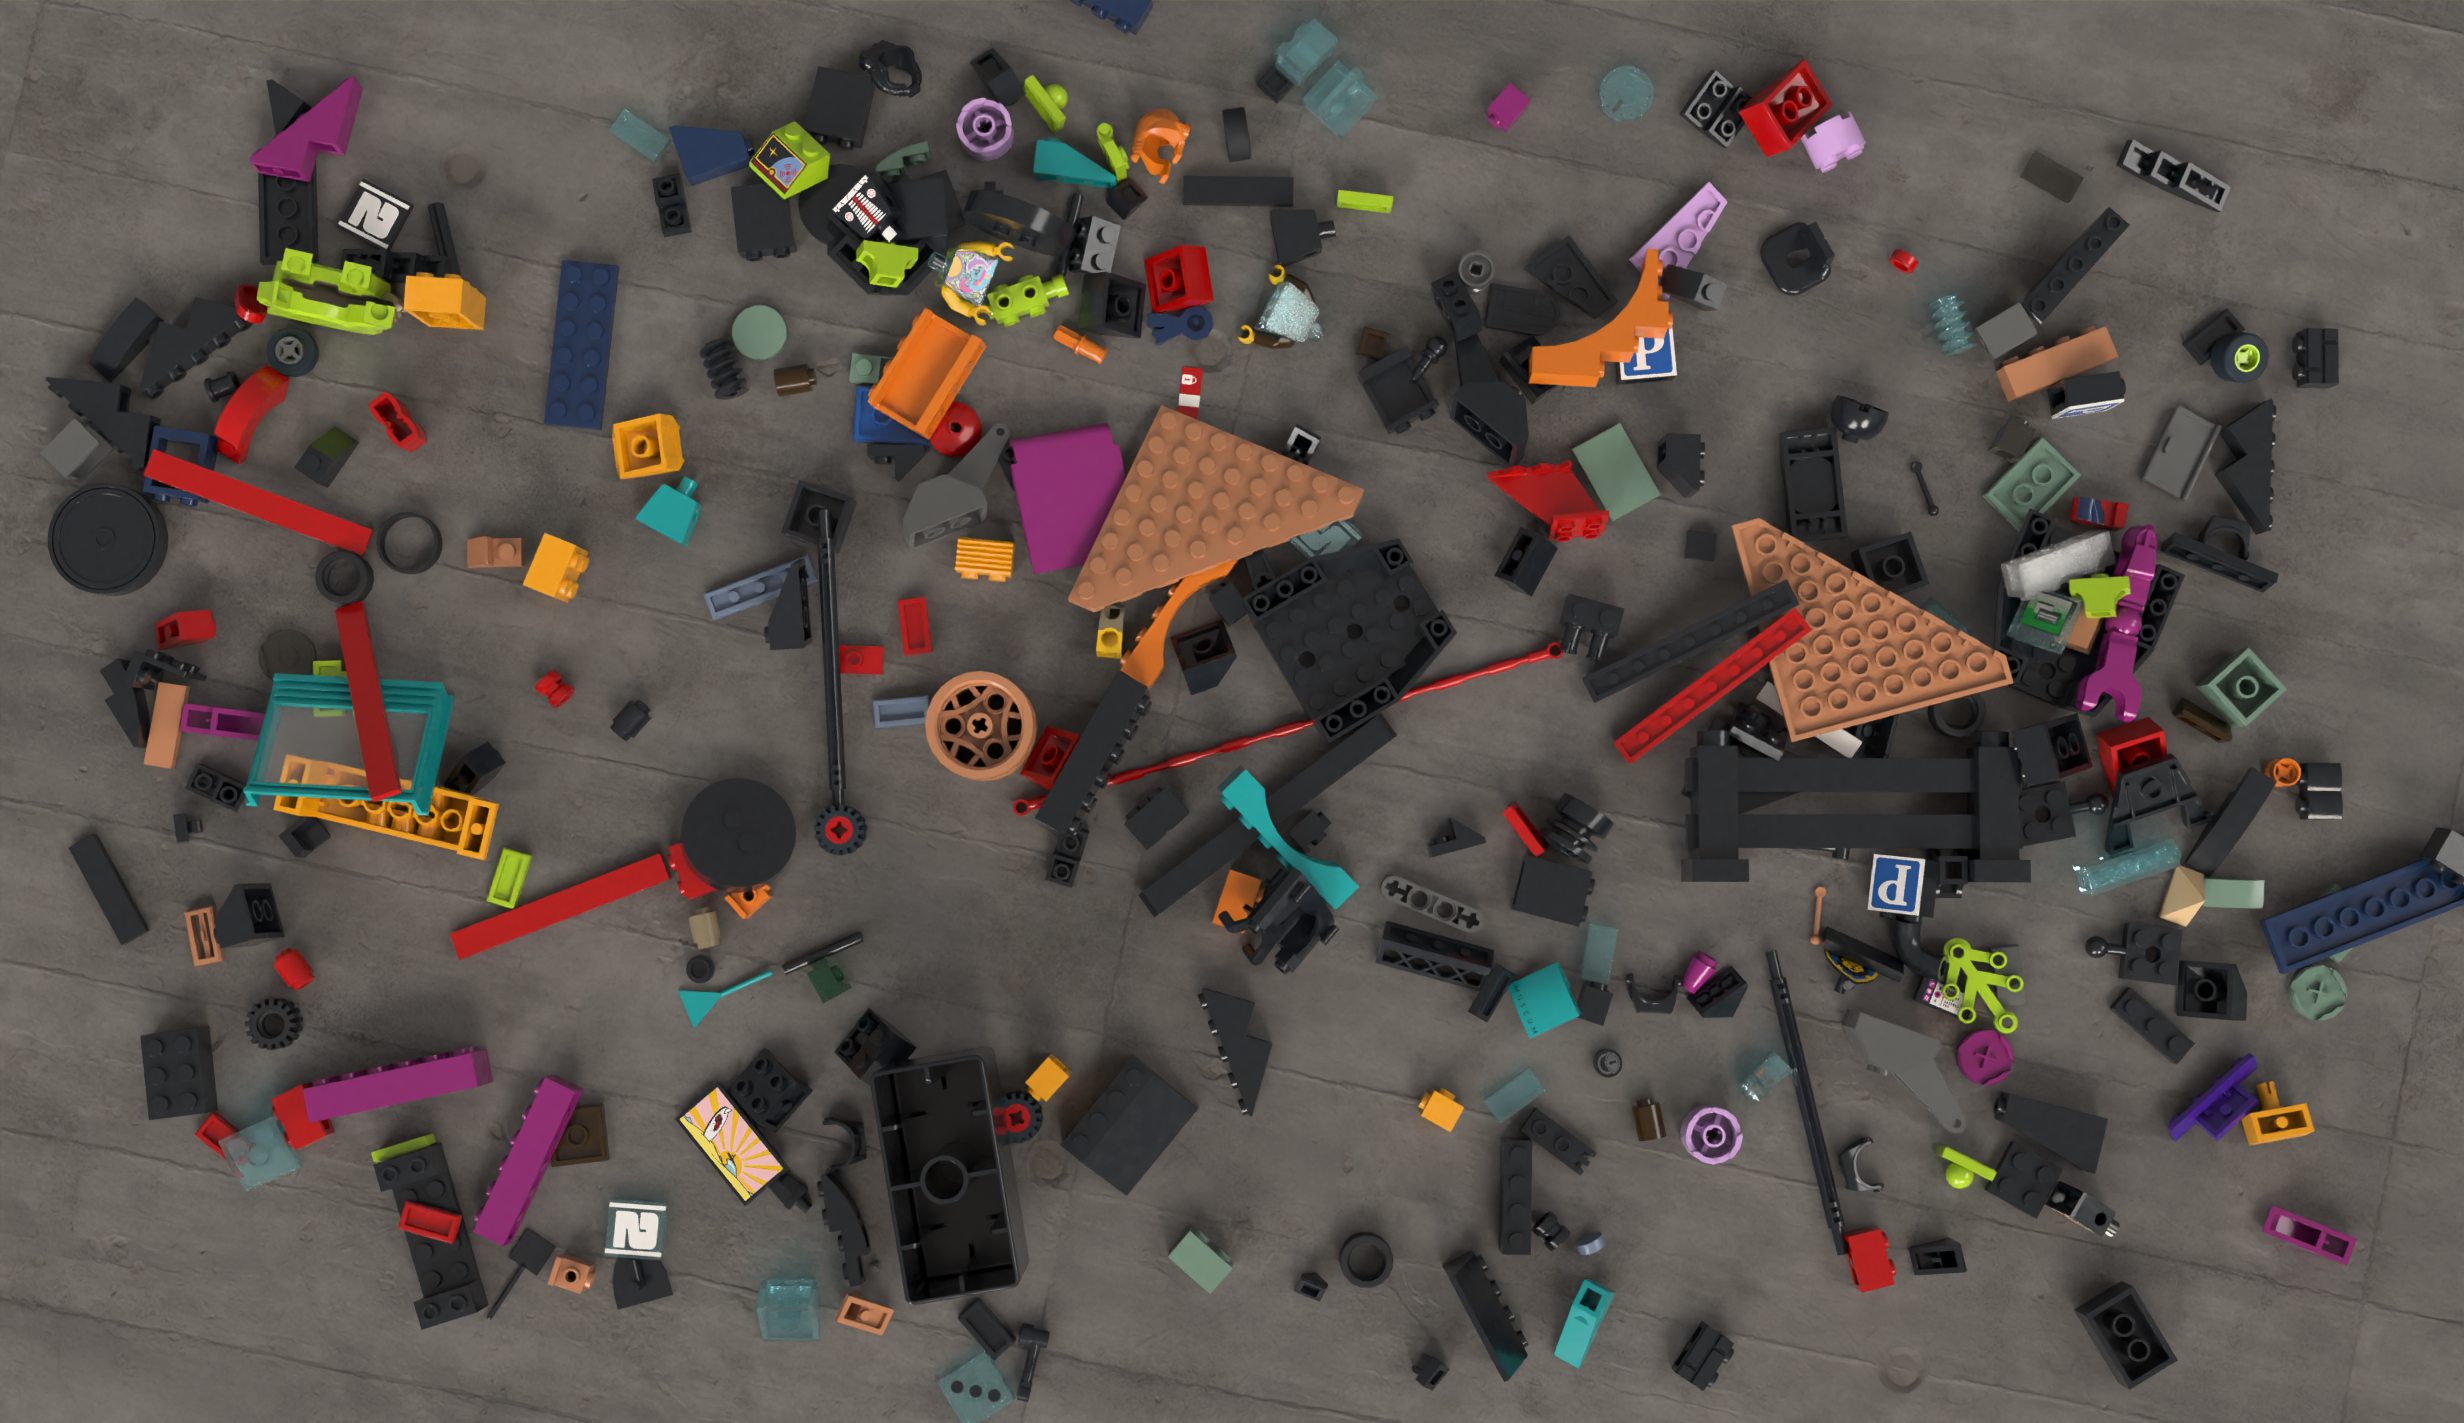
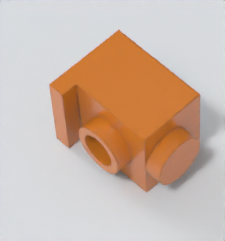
[724,884,773,919]

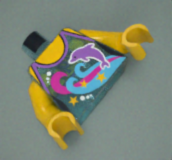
[927,240,1015,326]

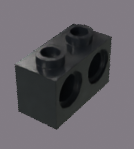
[1431,272,1482,342]

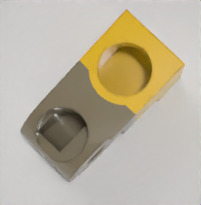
[1096,605,1125,659]

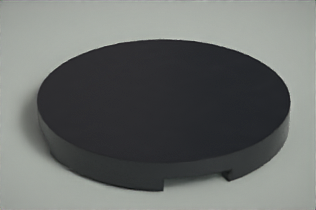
[799,164,867,245]

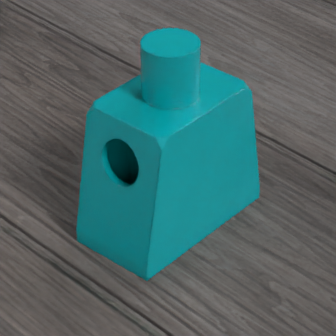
[635,476,702,547]

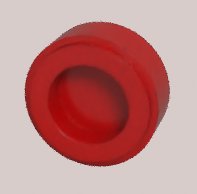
[1889,249,1919,274]

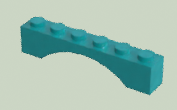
[1217,765,1359,910]

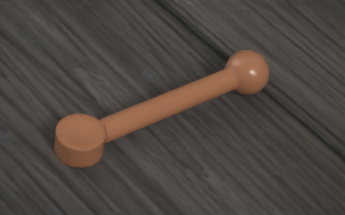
[1810,887,1826,945]

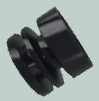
[1538,793,1614,864]

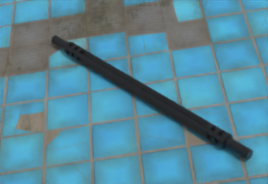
[817,509,846,806]
[1765,950,1849,1255]

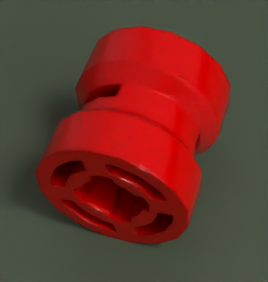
[535,670,575,709]

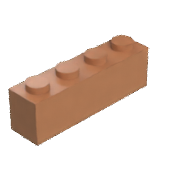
[1996,326,2119,402]

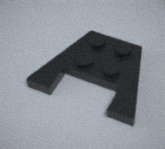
[2105,753,2212,856]

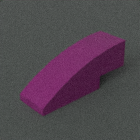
[180,703,265,741]
[2262,1205,2357,1265]

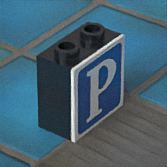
[1615,328,1677,385]
[2047,371,2126,419]
[1867,854,1940,922]

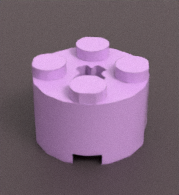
[956,98,1014,162]
[1801,112,1866,173]
[1680,1105,1743,1165]

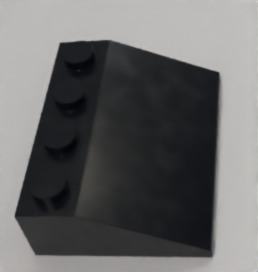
[1061,1055,1198,1196]
[1442,1250,1529,1382]

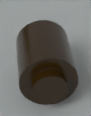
[774,364,817,397]
[1632,1097,1666,1141]

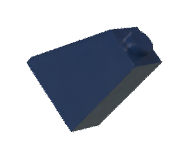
[669,126,756,186]

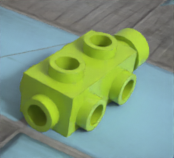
[985,273,1069,327]

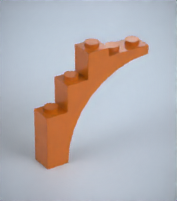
[1529,249,1673,387]

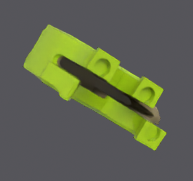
[257,248,407,335]

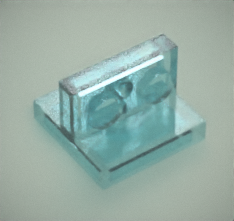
[1301,60,1379,139]

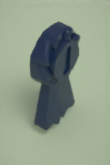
[1147,306,1213,346]

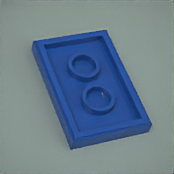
[853,386,933,447]

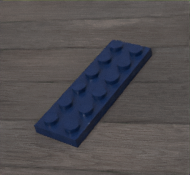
[544,260,619,430]

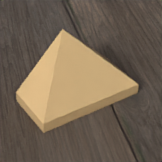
[2158,865,2205,927]

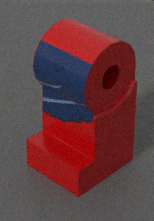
[2069,497,2129,532]

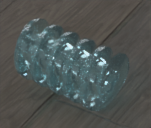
[1928,294,1977,356]

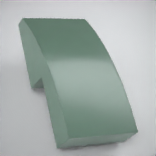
[876,141,932,175]
[2203,877,2265,908]

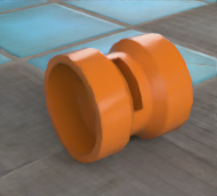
[2263,758,2301,787]

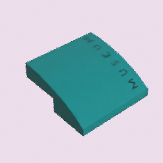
[1509,961,1582,1039]

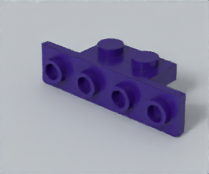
[2168,1053,2259,1142]

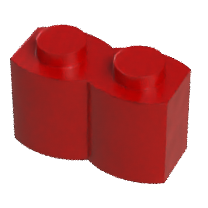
[369,392,427,453]

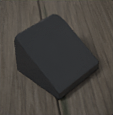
[1106,178,1148,220]

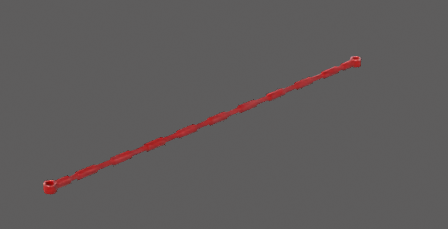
[1013,642,1563,816]

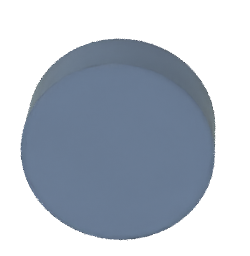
[1576,1232,1606,1255]

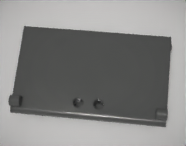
[2141,405,2222,502]

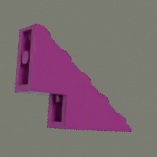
[249,77,363,182]

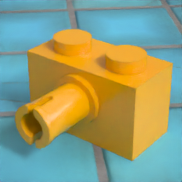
[2242,1081,2315,1146]

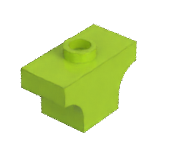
[856,240,918,288]
[2069,574,2131,618]

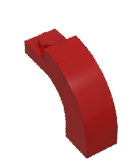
[214,365,290,464]

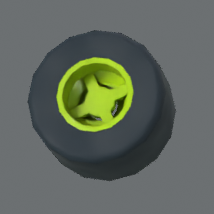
[2210,332,2269,383]

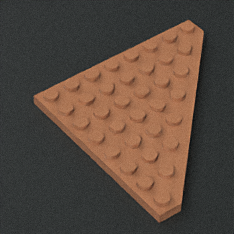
[1068,405,1364,612]
[1731,518,2013,742]

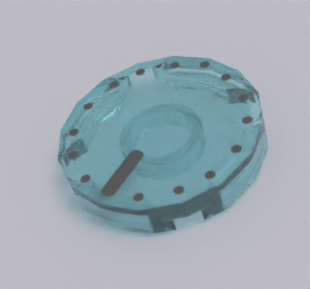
[1599,66,1654,122]

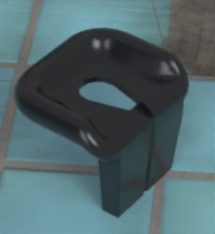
[1760,221,1835,296]

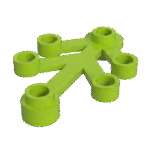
[1941,938,2024,1033]

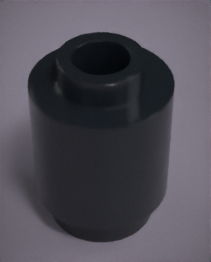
[610,699,652,742]

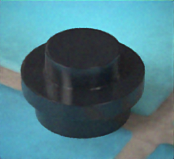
[686,955,715,983]

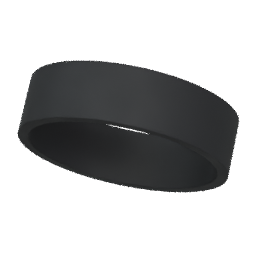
[376,512,443,575]

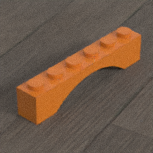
[1119,559,1240,689]

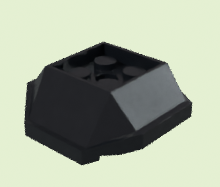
[827,174,947,296]

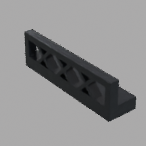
[1375,921,1494,991]

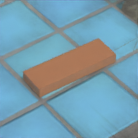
[144,682,190,769]

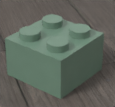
[2196,648,2287,728]

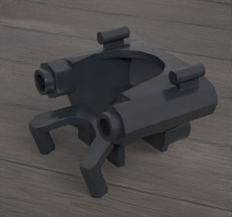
[1218,866,1339,975]

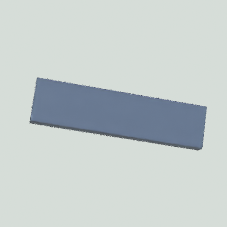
[703,555,818,621]

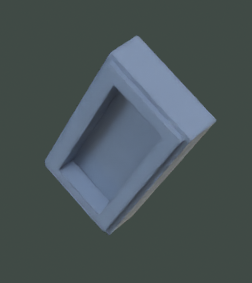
[873,695,930,728]

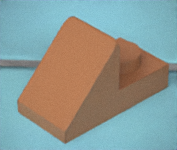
[467,536,524,568]
[834,1290,894,1336]

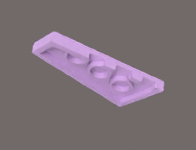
[1629,182,1727,299]

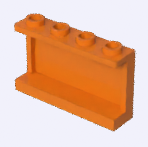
[868,307,987,440]

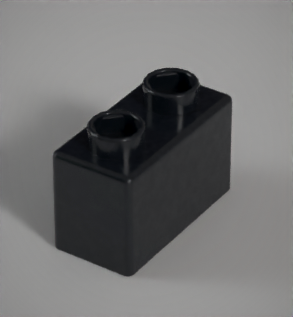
[870,1046,1029,1305]

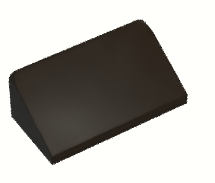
[2172,698,2233,743]

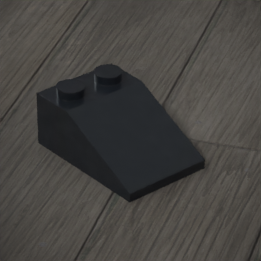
[764,559,812,650]

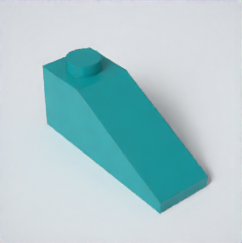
[1033,137,1117,189]

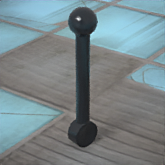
[1910,461,1939,516]

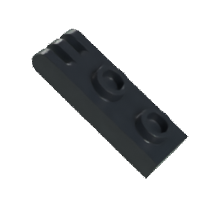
[1519,1107,1597,1176]

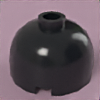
[1831,395,1889,444]

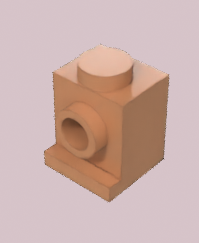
[548,1253,596,1294]

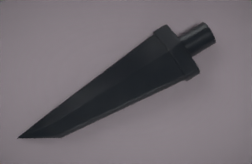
[769,1173,813,1214]

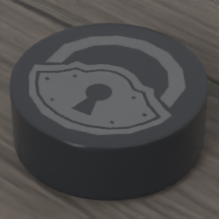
[1593,1049,1622,1078]

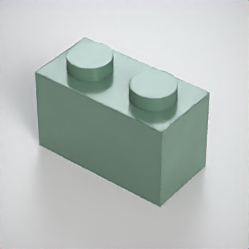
[1168,1227,1233,1294]

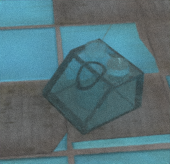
[218,1116,302,1192]
[756,1278,820,1342]

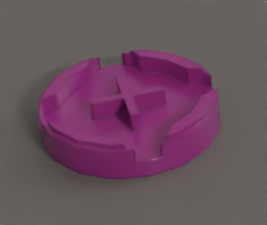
[1956,1029,2014,1086]

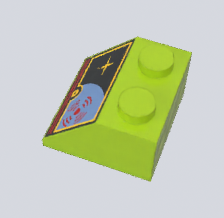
[749,121,830,199]

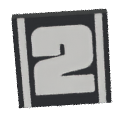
[337,179,414,250]

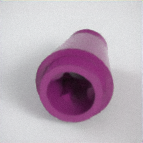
[1681,950,1718,994]

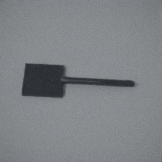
[487,1229,556,1320]

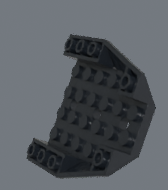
[1993,508,2185,717]
[1241,539,1457,743]

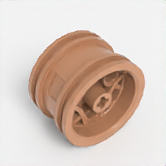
[925,671,1038,781]

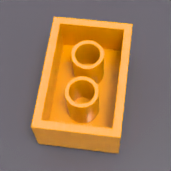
[404,272,486,330]

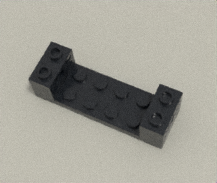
[373,1143,489,1330]

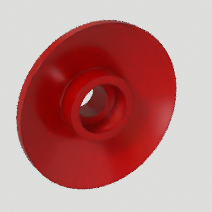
[929,402,982,457]

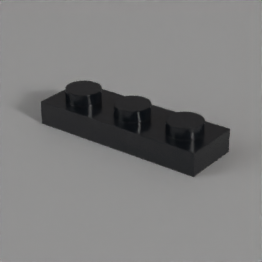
[2109,987,2195,1065]

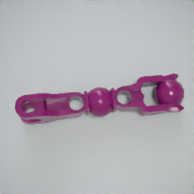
[2075,524,2158,722]

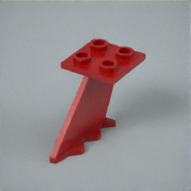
[1487,460,1609,542]

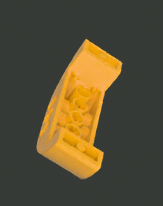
[273,754,499,860]

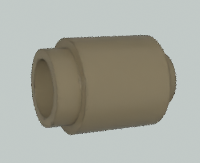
[688,907,722,950]

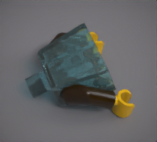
[1238,265,1325,349]

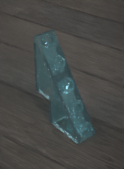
[2073,839,2181,895]

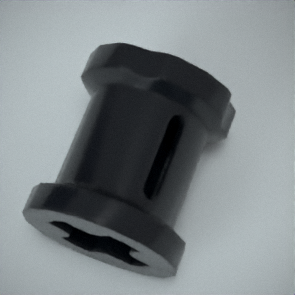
[204,371,241,403]

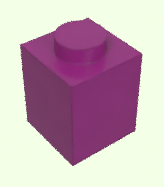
[1486,83,1531,132]

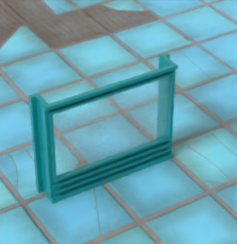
[243,673,455,815]

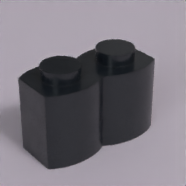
[2295,763,2343,820]

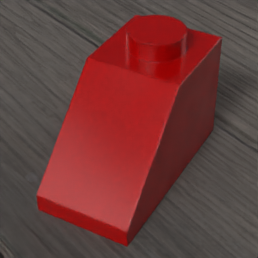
[155,610,216,650]

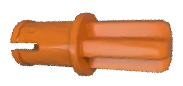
[1053,325,1108,365]

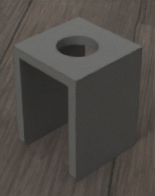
[1974,303,2037,361]
[40,419,114,483]

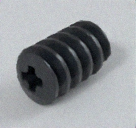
[699,337,749,400]

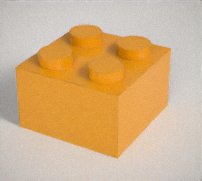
[523,533,589,603]

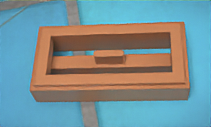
[184,906,225,967]

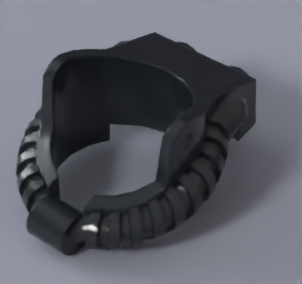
[859,40,922,98]

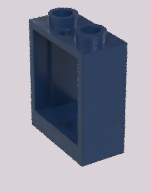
[143,426,219,507]

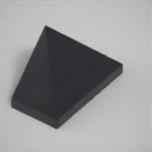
[1686,966,1748,1018]

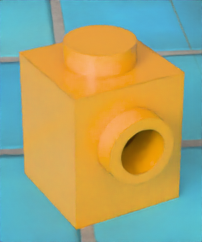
[1418,1087,1464,1132]

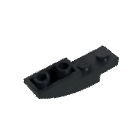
[817,1172,872,1287]

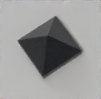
[1294,1272,1328,1301]

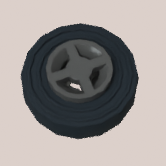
[266,327,319,377]

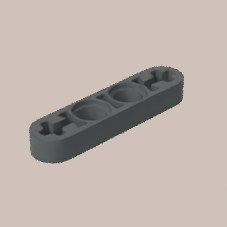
[1380,876,1484,933]

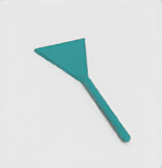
[678,970,773,1029]

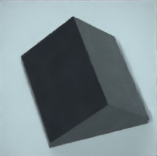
[1499,336,1558,405]

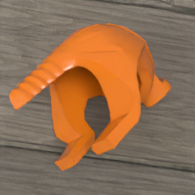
[1131,109,1191,184]

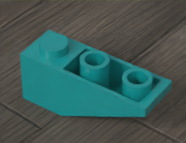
[1554,1278,1616,1369]

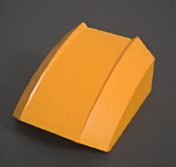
[612,413,684,479]

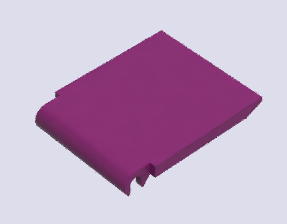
[1009,423,1126,575]

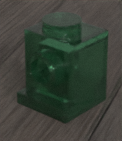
[807,957,852,1003]

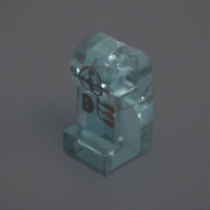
[1737,1050,1793,1104]

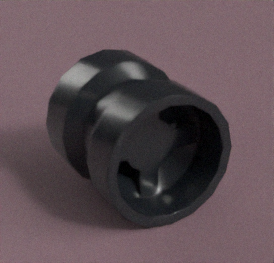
[1531,1211,1571,1251]

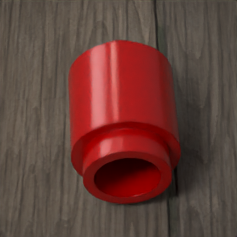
[273,948,315,991]

